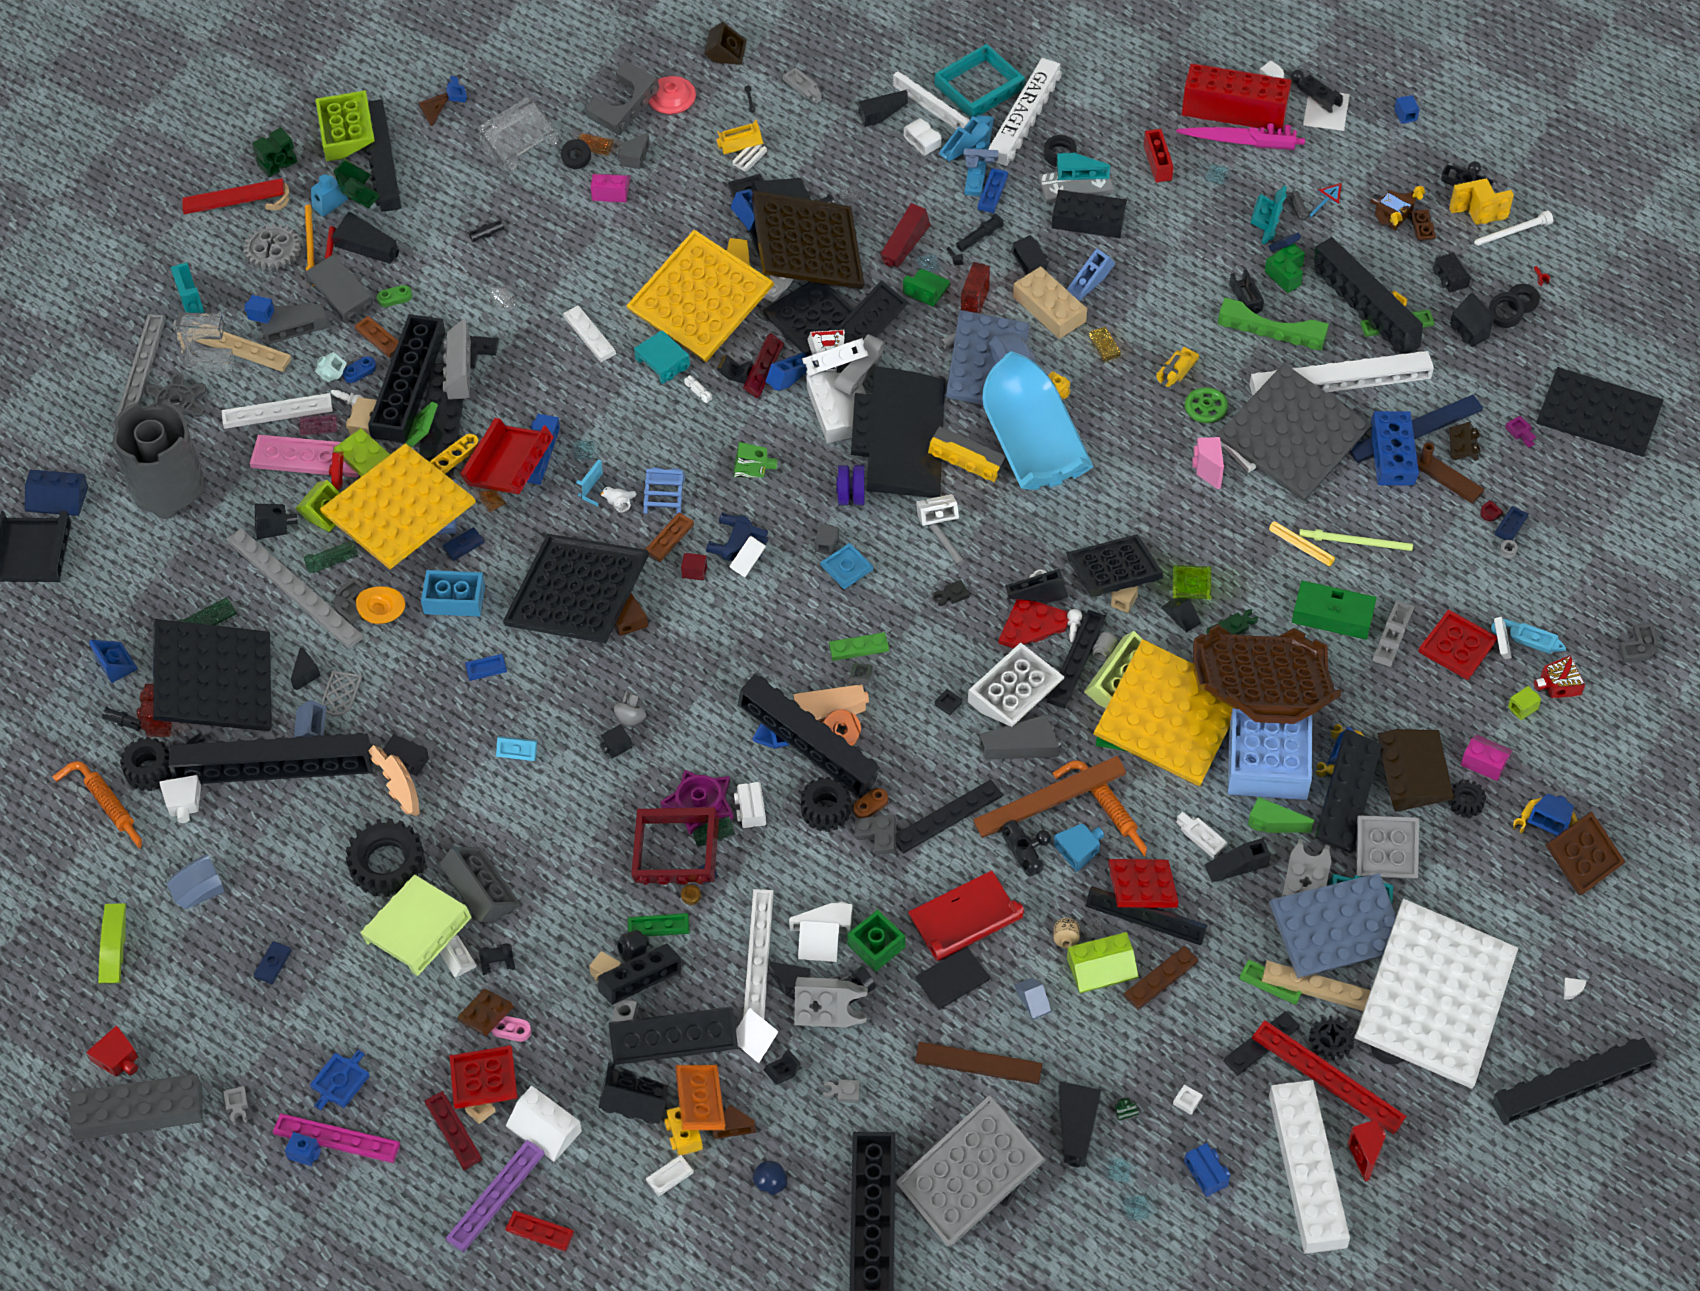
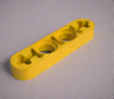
[430,434,479,474]

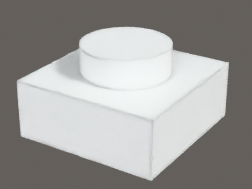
[1173,1085,1203,1115]

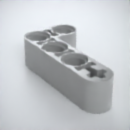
[834,334,885,395]

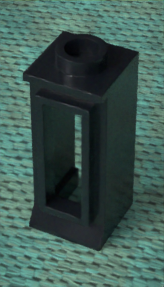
[1229,269,1264,314]

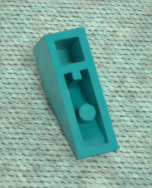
[1057,153,1110,181]

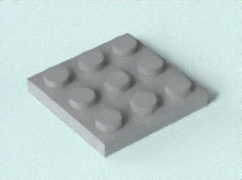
[1356,816,1419,879]

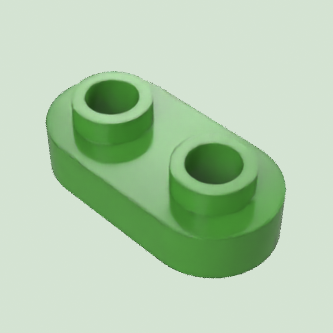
[377,285,412,307]

